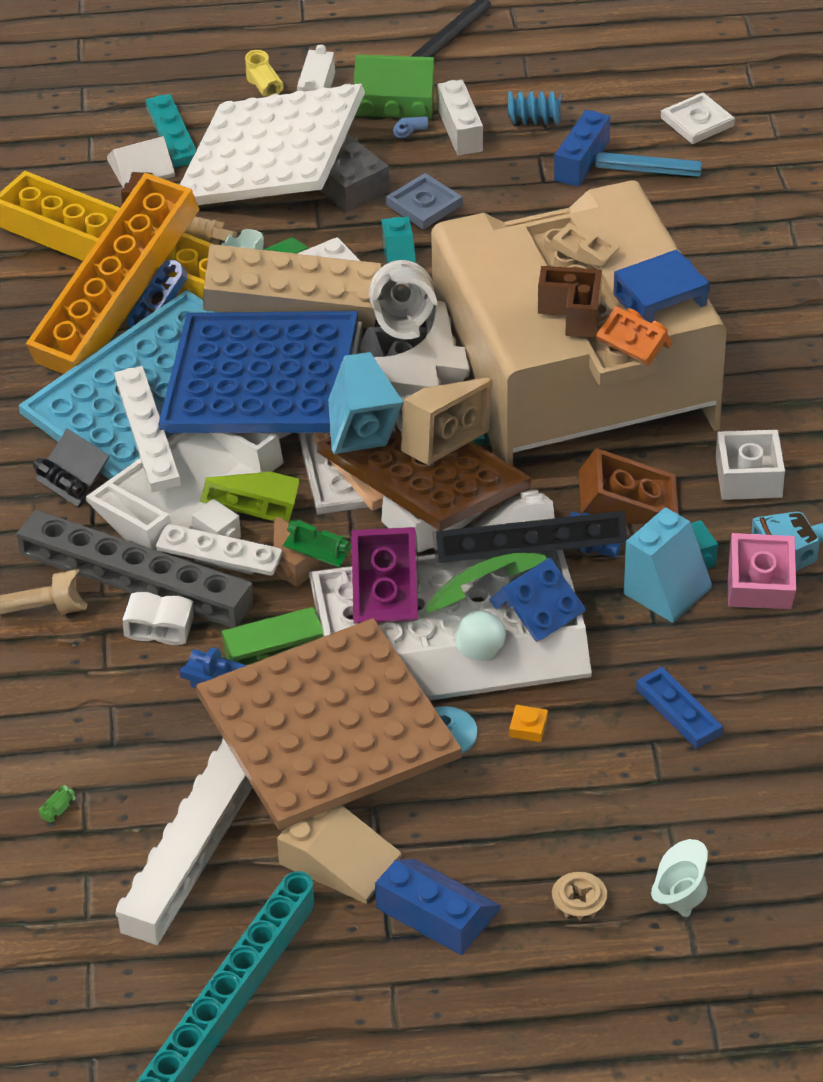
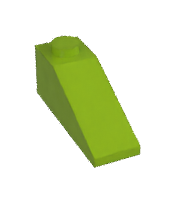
[200,471,300,523]

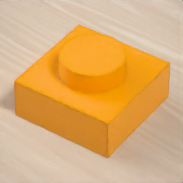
[509,705,548,742]

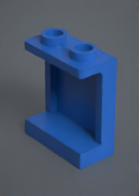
[613,249,710,323]

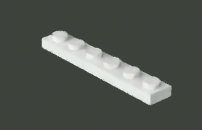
[114,366,181,493]

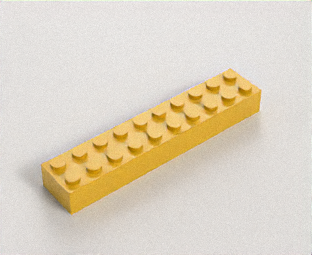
[0,171,212,300]

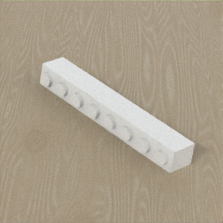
[116,738,253,945]

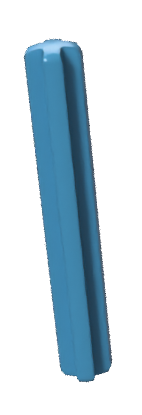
[596,152,702,177]

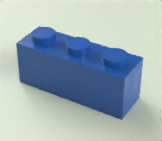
[554,110,611,187]

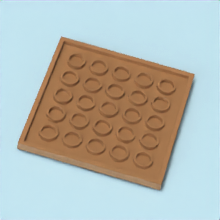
[196,618,462,830]

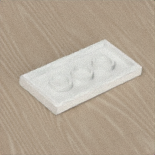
[298,433,368,515]

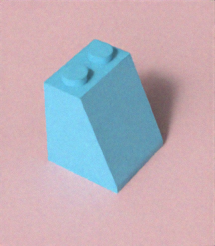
[328,352,403,454]
[624,507,712,623]

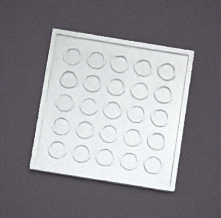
[180,84,365,205]

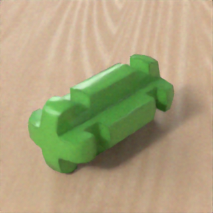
[39,785,76,823]

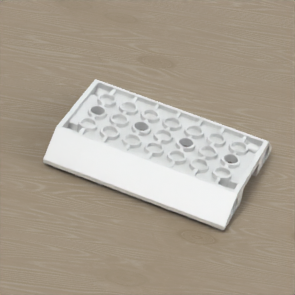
[309,549,592,700]

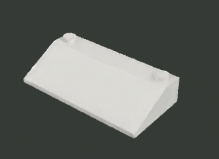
[86,433,283,552]

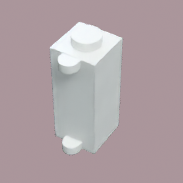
[297,45,335,92]

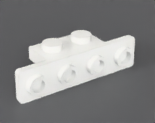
[156,524,282,576]

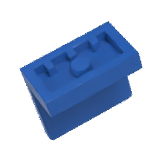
[489,557,585,642]

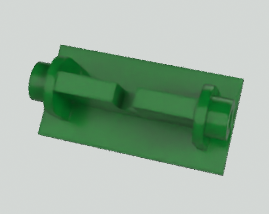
[283,519,352,568]

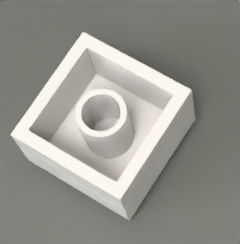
[716,430,785,500]

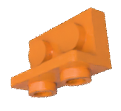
[596,306,673,366]

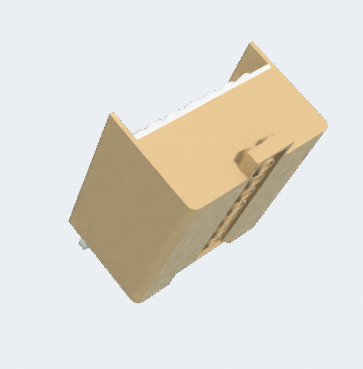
[431,181,727,466]

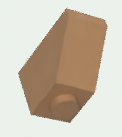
[273,517,323,587]

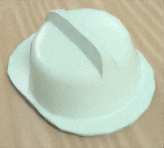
[651,839,708,917]

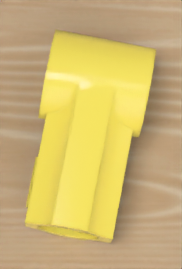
[245,50,284,97]

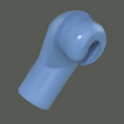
[393,117,428,138]

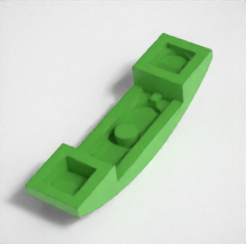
[425,553,547,613]

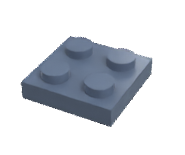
[386,173,463,229]

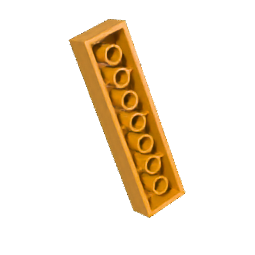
[26,173,199,374]

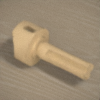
[0,569,87,614]

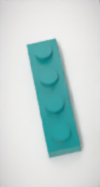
[145,94,197,168]

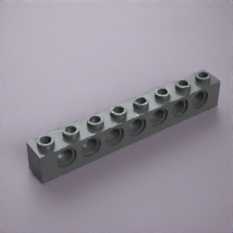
[16,510,253,628]

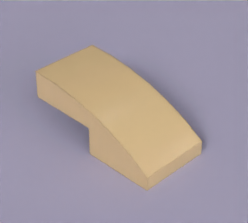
[550,223,620,266]

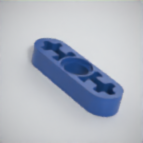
[127,260,187,328]

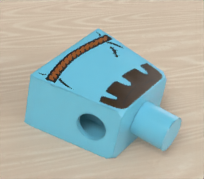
[751,511,823,571]

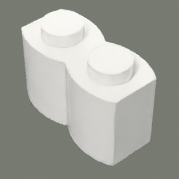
[122,592,194,645]

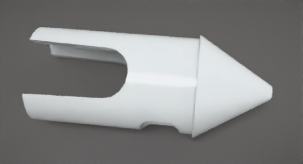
[369,260,438,339]

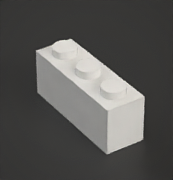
[437,80,483,156]

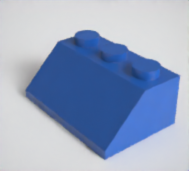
[375,859,501,956]

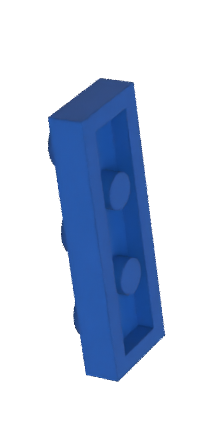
[636,667,723,749]

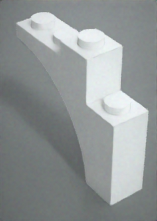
[374,301,471,397]

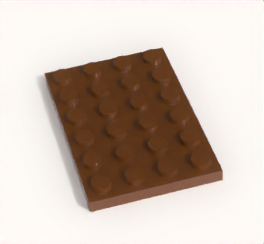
[317,407,531,531]

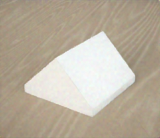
[107,136,175,188]

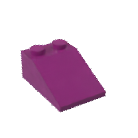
[351,527,418,624]

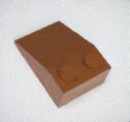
[579,448,679,524]

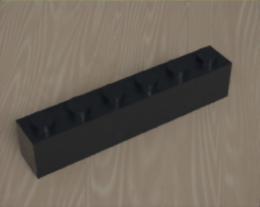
[433,511,628,563]

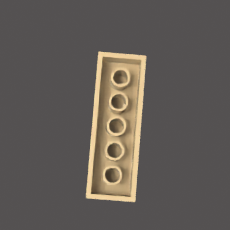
[203,244,381,329]

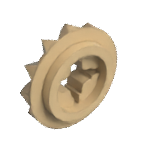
[552,872,607,921]

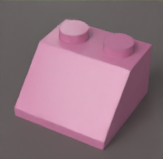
[728,533,796,609]

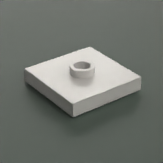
[661,92,735,144]

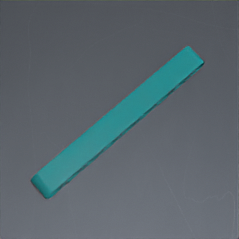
[136,871,315,1082]

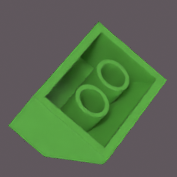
[354,55,435,119]

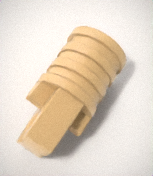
[185,216,237,245]

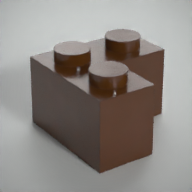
[538,266,602,338]

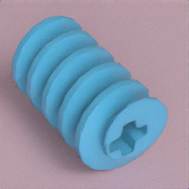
[508,91,561,125]

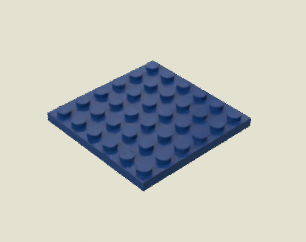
[158,311,359,434]

